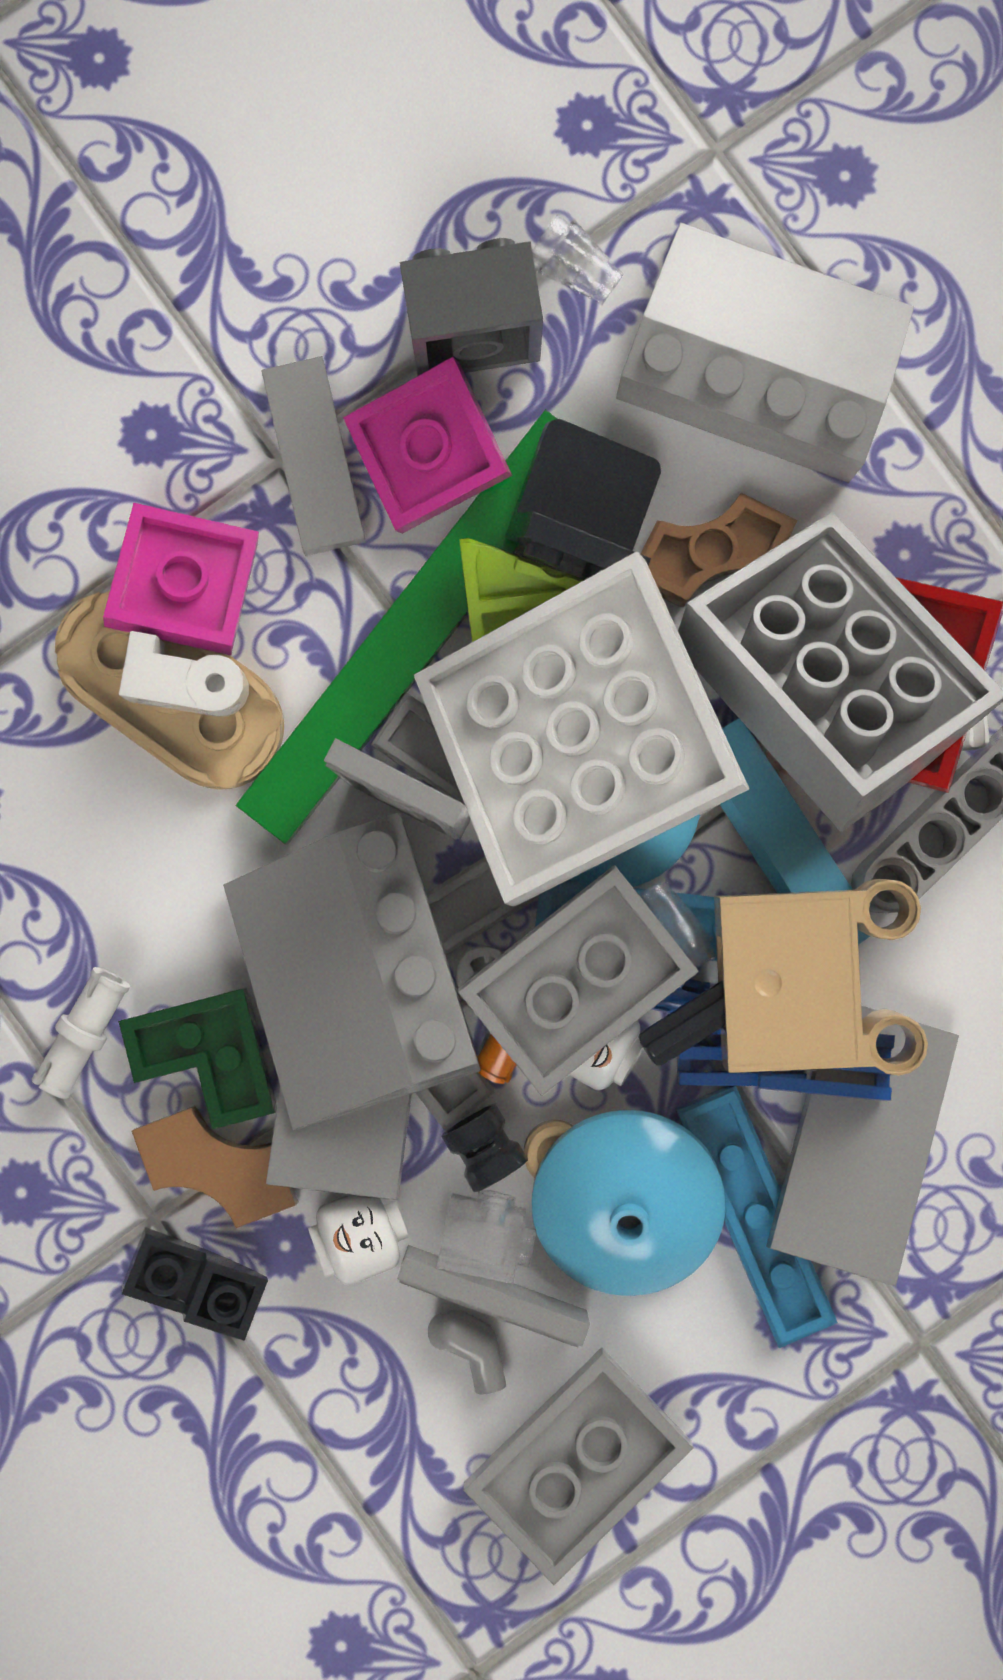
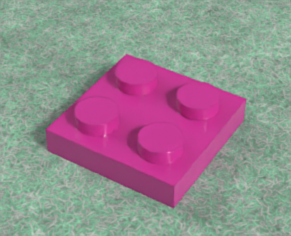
[343,357,512,534]
[103,502,259,655]

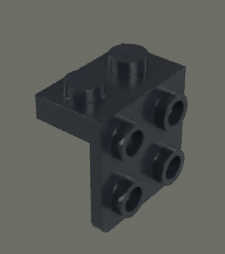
[505,419,661,580]

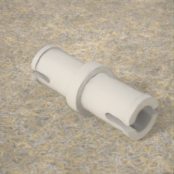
[32,967,131,1099]

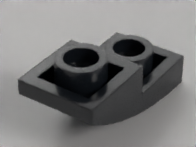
[121,1227,268,1341]

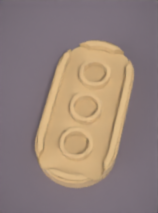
[55,591,284,789]

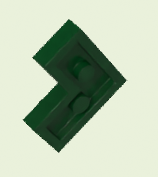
[118,987,277,1130]

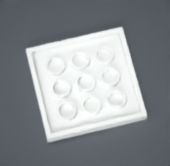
[414,551,749,907]

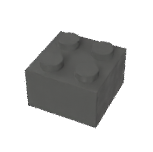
[399,238,543,376]

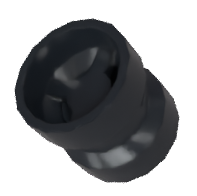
[441,1103,528,1192]

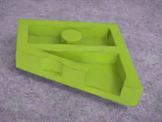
[459,538,585,642]

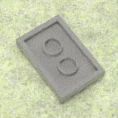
[458,865,699,1096]
[463,1348,694,1586]

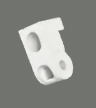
[119,631,249,717]

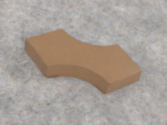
[641,493,798,608]
[131,1106,298,1228]

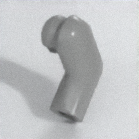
[428,1310,506,1394]

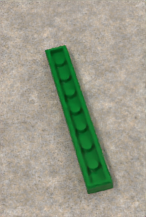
[235,409,558,845]

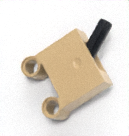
[638,879,928,1076]

